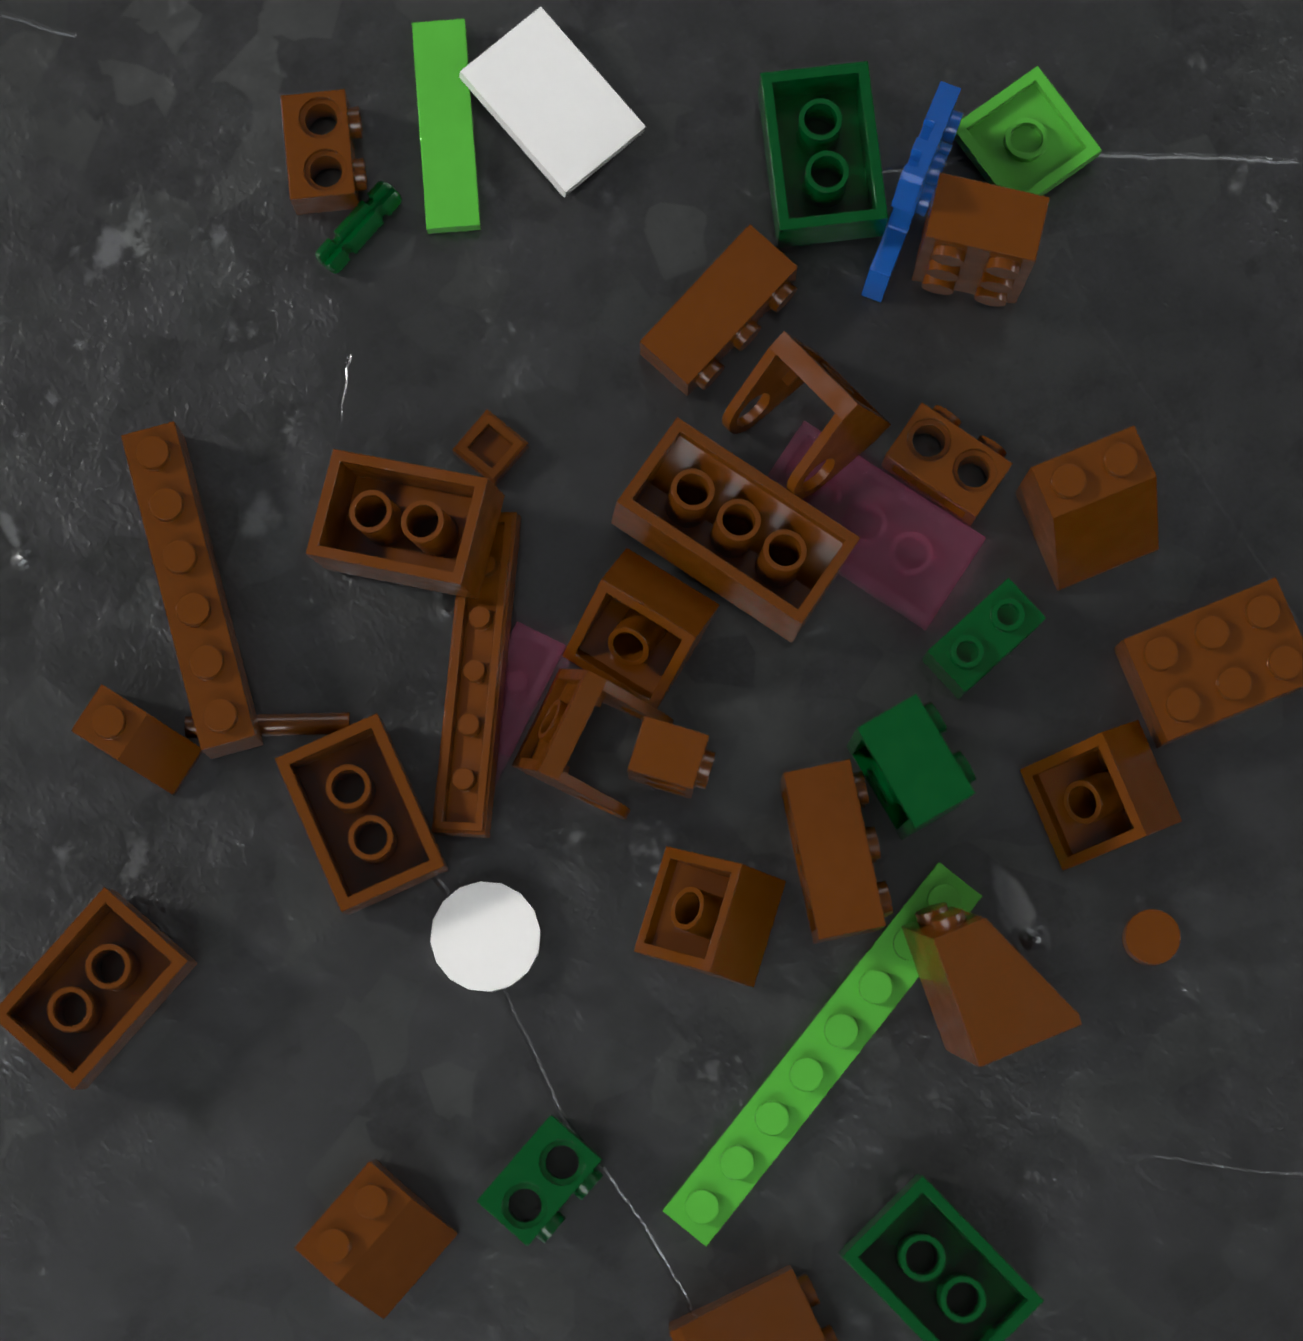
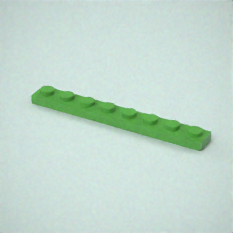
[663,862,982,1246]

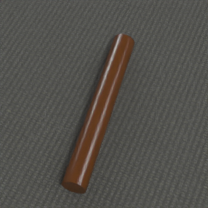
[184,712,350,738]

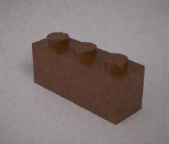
[640,224,798,397]

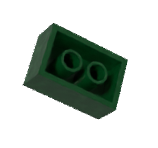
[758,61,888,248]
[846,694,976,840]
[838,1174,1044,1341]

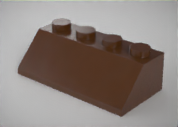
[611,417,860,643]

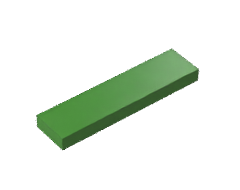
[412,19,481,234]

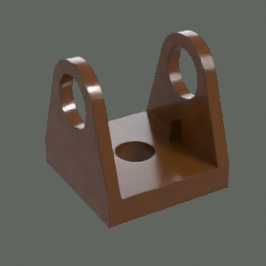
[722,331,891,499]
[512,668,674,820]

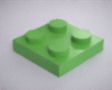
[954,66,1102,196]

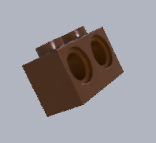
[280,89,368,215]
[881,403,1013,526]
[628,716,716,799]

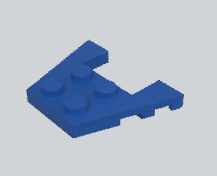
[861,81,964,302]

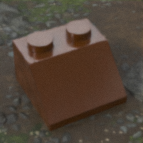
[562,548,720,709]
[1020,720,1182,871]
[634,846,786,988]
[294,1159,459,1319]

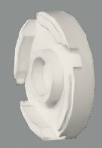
[430,881,541,992]

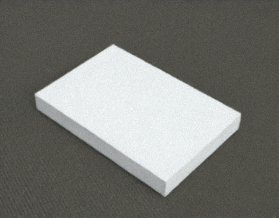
[459,6,646,197]

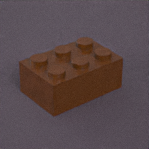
[911,172,1050,307]
[306,449,505,600]
[1113,577,1303,748]
[275,713,449,915]
[779,759,893,944]
[0,887,198,1090]

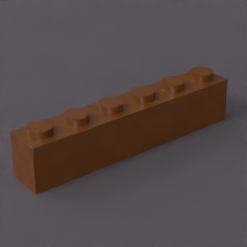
[121,421,264,759]

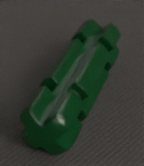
[315,180,402,274]

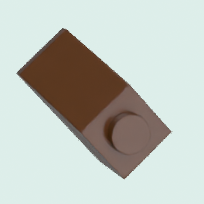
[71,684,203,796]

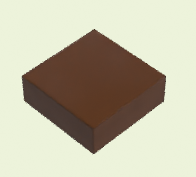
[452,409,529,486]

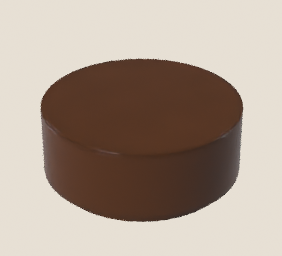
[1122,909,1181,966]

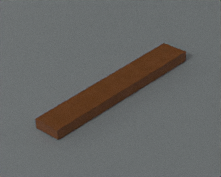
[432,512,522,838]

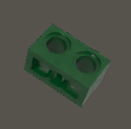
[922,577,1046,700]
[477,1114,603,1246]

